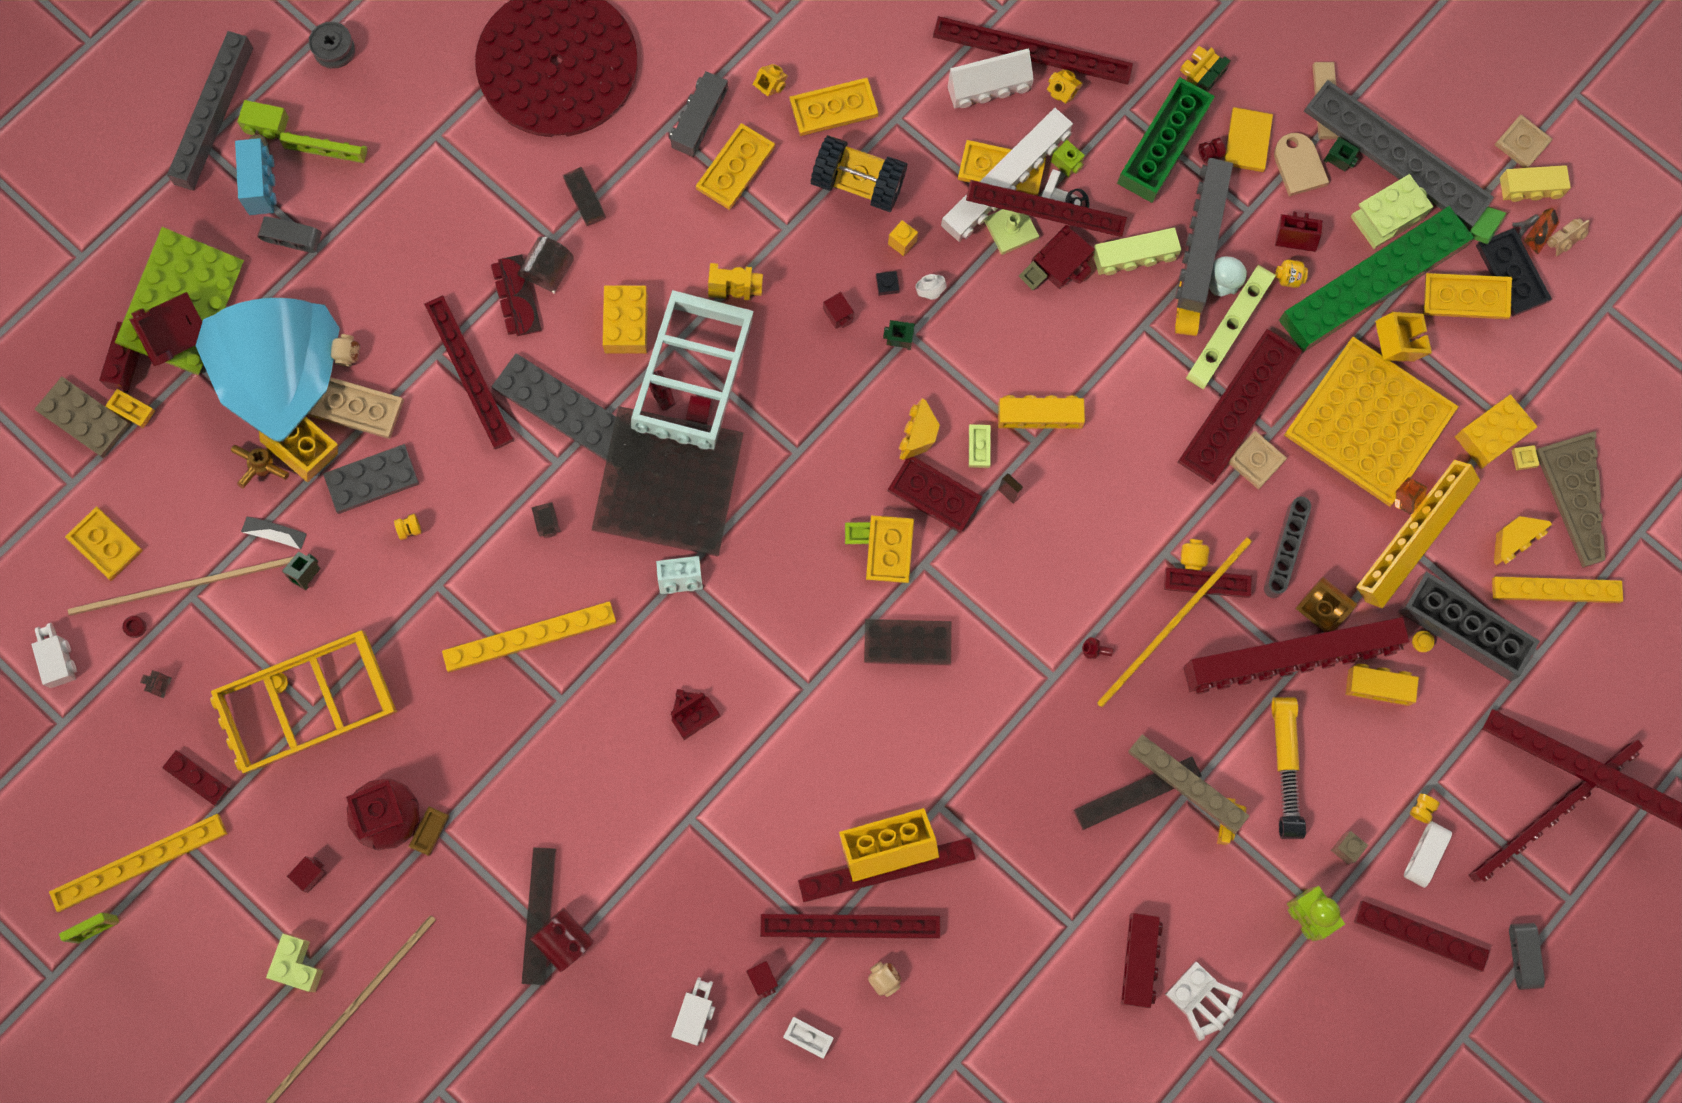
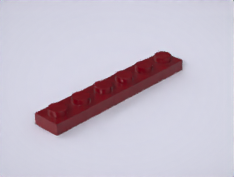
[1354,901,1490,972]

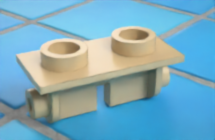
[1547,219,1589,256]

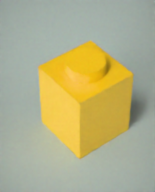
[888,220,918,256]

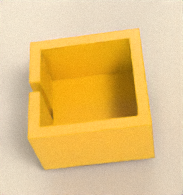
[1375,312,1432,362]

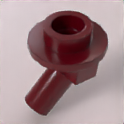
[1082,637,1114,659]

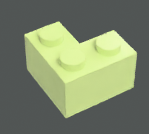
[266,934,323,992]

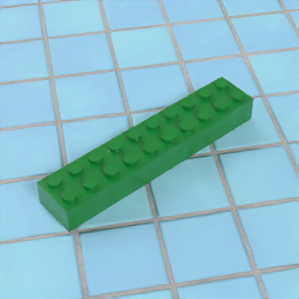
[1279,206,1474,353]

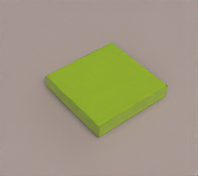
[59,912,119,944]

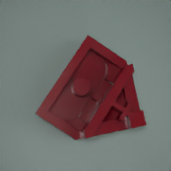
[670,689,721,740]

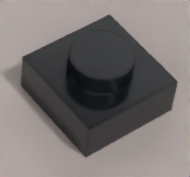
[876,271,899,296]

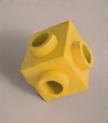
[752,64,788,96]
[1046,69,1083,104]

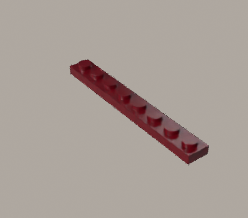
[966,180,1127,237]
[424,295,514,450]
[798,838,976,903]
[760,914,940,939]

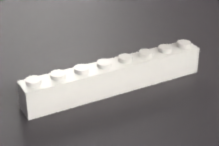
[941,108,1073,242]

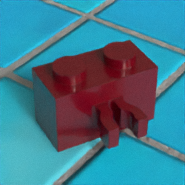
[1275,211,1323,252]

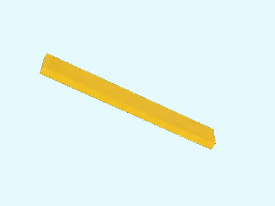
[49,814,228,913]

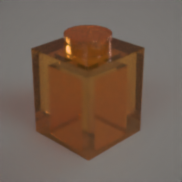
[1395,477,1427,515]

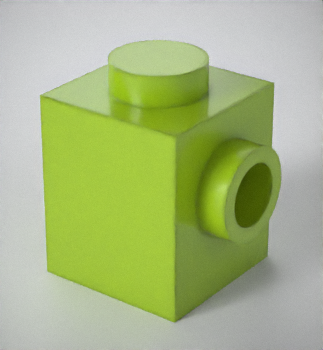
[1051,140,1085,177]

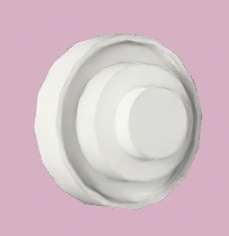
[915,274,946,300]

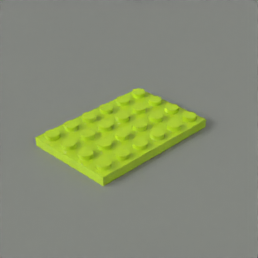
[115,227,244,375]

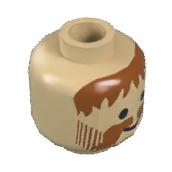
[331,334,360,366]
[868,961,902,997]

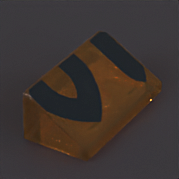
[1524,208,1560,254]

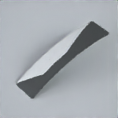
[241,517,306,549]

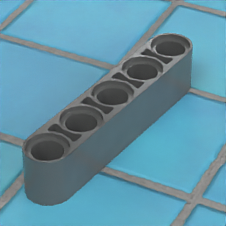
[1264,496,1311,598]

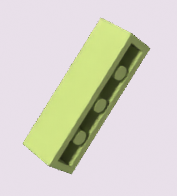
[1094,228,1181,275]

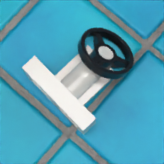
[1042,169,1090,208]

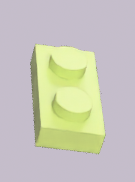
[969,424,991,468]

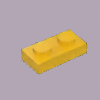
[105,389,155,429]

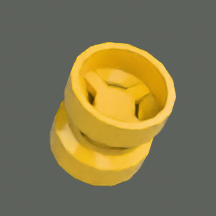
[394,514,422,540]
[1410,794,1440,824]

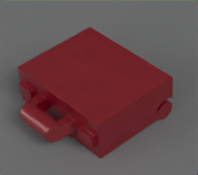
[1031,225,1095,289]

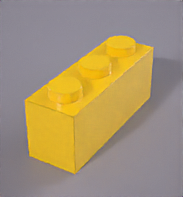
[1345,664,1419,706]

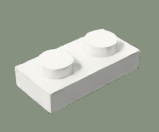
[783,1017,834,1059]

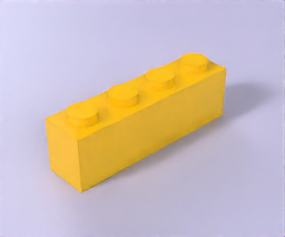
[998,395,1085,429]

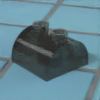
[517,237,574,294]

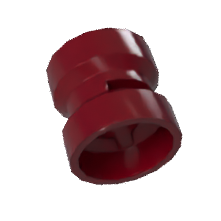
[1198,137,1226,163]

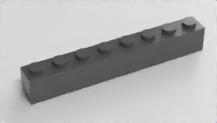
[167,31,253,191]
[1175,158,1233,313]

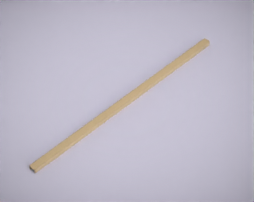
[68,557,293,615]
[265,916,436,1103]

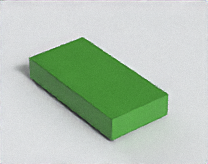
[1470,207,1506,244]

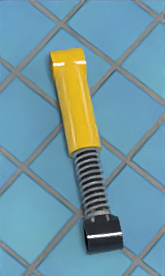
[1271,697,1306,839]

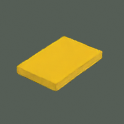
[1224,107,1273,172]
[65,506,143,581]
[866,515,914,583]

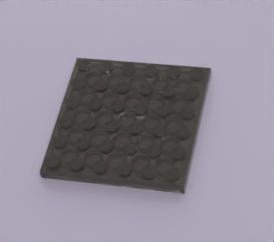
[592,406,744,556]

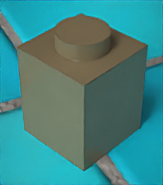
[1331,831,1368,865]

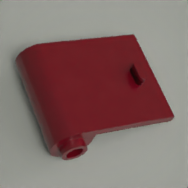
[129,292,202,366]

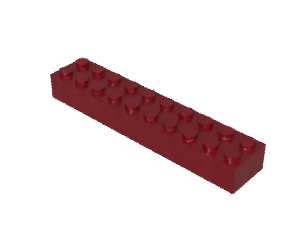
[1183,617,1410,694]

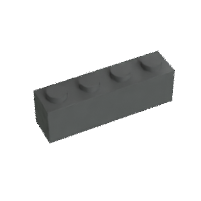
[669,71,728,157]

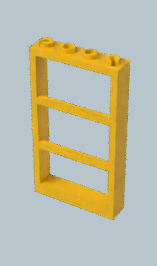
[210,630,397,774]

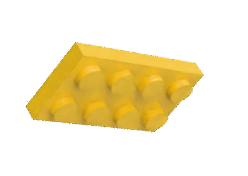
[789,78,879,136]
[695,123,775,210]
[958,140,1046,196]
[1423,273,1512,319]

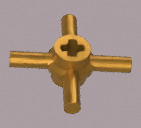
[231,445,289,489]

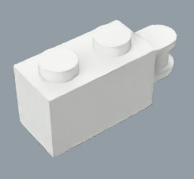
[31,623,77,688]
[671,977,715,1046]

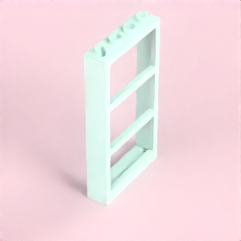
[631,290,753,450]

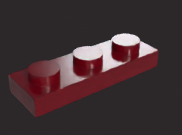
[162,750,231,807]

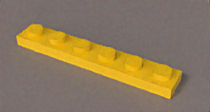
[1492,577,1623,603]

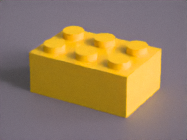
[603,285,648,354]
[1455,394,1538,469]
[259,417,338,482]

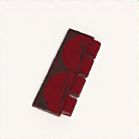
[491,254,542,337]

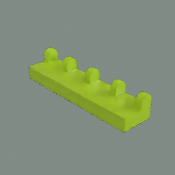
[279,132,367,163]

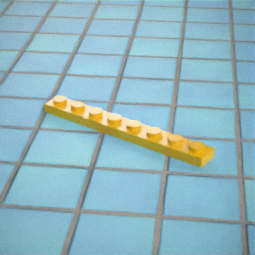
[442,601,616,673]

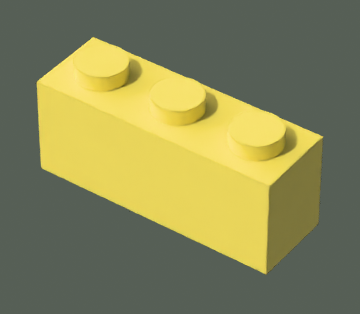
[1500,166,1571,202]

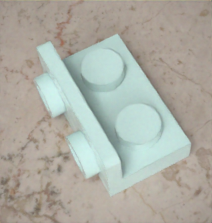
[656,556,703,594]

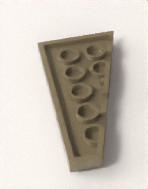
[1536,431,1605,568]

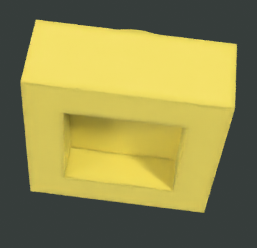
[1511,445,1539,470]

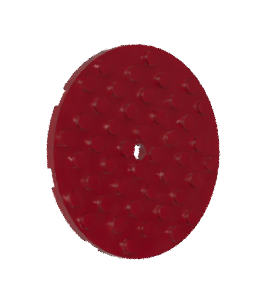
[475,0,638,137]

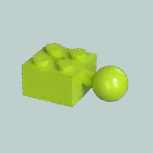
[1286,886,1345,941]

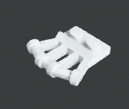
[1165,962,1243,1041]

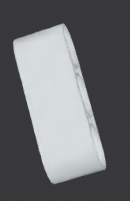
[1404,821,1452,888]

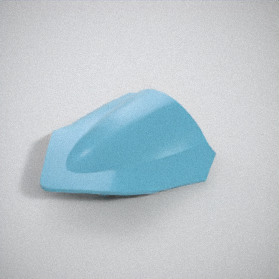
[196,298,340,442]

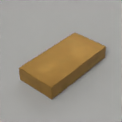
[408,806,450,856]

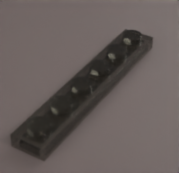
[1073,756,1202,830]
[521,847,557,985]

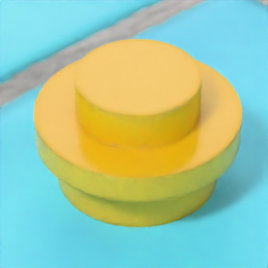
[1412,631,1434,653]
[271,673,288,694]

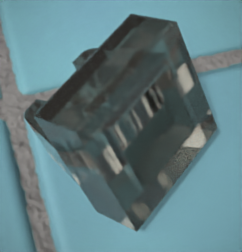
[140,670,172,698]

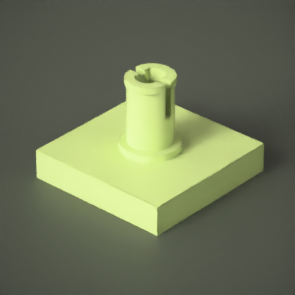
[984,209,1039,255]

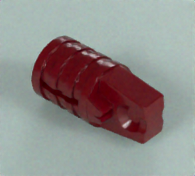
[649,370,676,410]

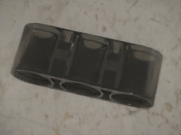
[562,167,606,226]

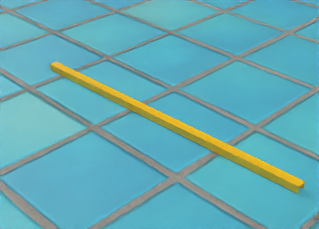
[1097,537,1252,707]

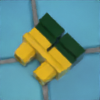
[1180,46,1231,92]

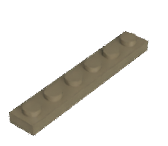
[1128,734,1249,835]

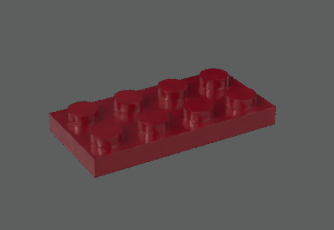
[887,457,983,534]

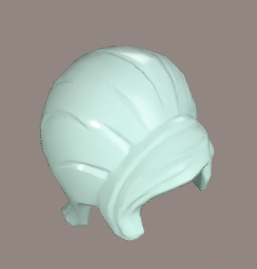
[1209,256,1247,297]

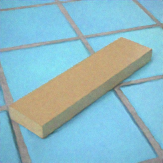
[1312,62,1339,139]

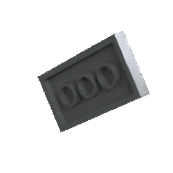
[323,444,419,514]

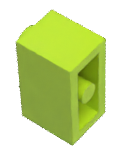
[237,100,289,139]

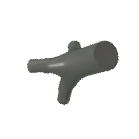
[1512,214,1540,239]

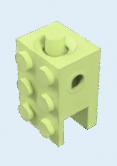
[1351,174,1433,249]

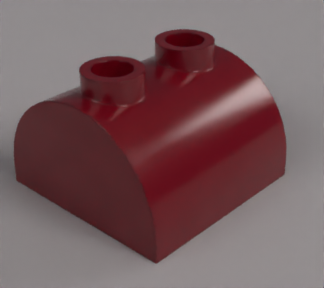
[530,907,594,972]

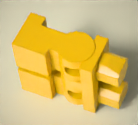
[708,263,763,300]

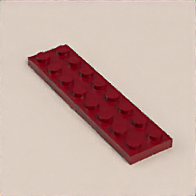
[1178,329,1302,485]

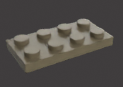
[35,376,130,458]

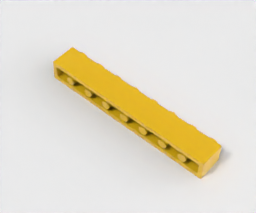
[1356,460,1480,608]

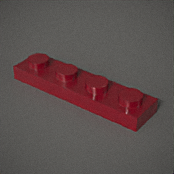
[1164,567,1252,598]

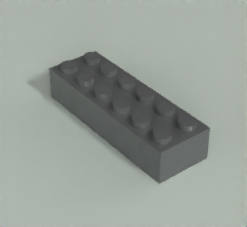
[1398,571,1540,681]

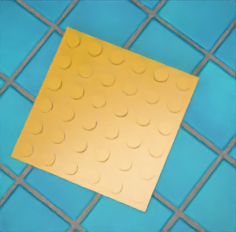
[1284,337,1459,507]

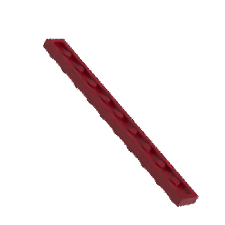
[933,16,1133,85]
[1482,709,1682,829]
[1469,739,1644,882]

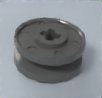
[309,22,355,69]

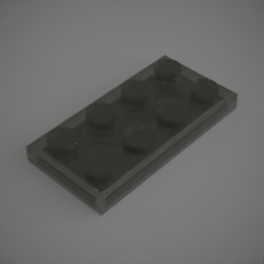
[864,619,952,666]

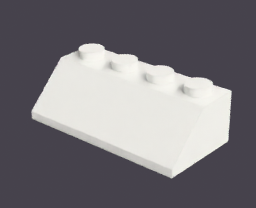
[947,48,1034,109]

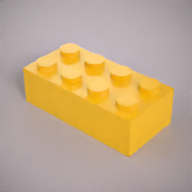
[839,808,939,882]

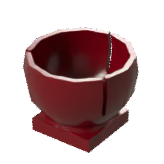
[346,778,420,850]

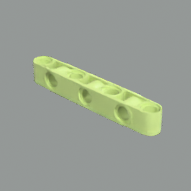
[1186,264,1276,390]

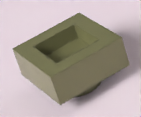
[1019,261,1048,290]

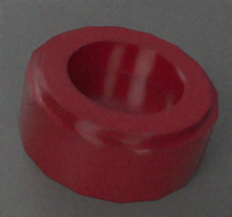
[122,616,147,638]

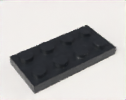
[1476,228,1552,317]

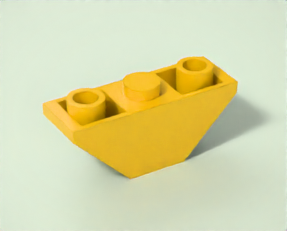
[899,398,940,460]
[1494,516,1552,565]

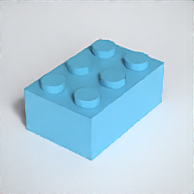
[235,138,277,215]

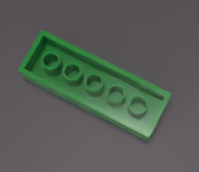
[1117,77,1215,203]

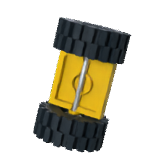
[810,135,908,212]

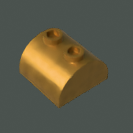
[1295,577,1357,632]

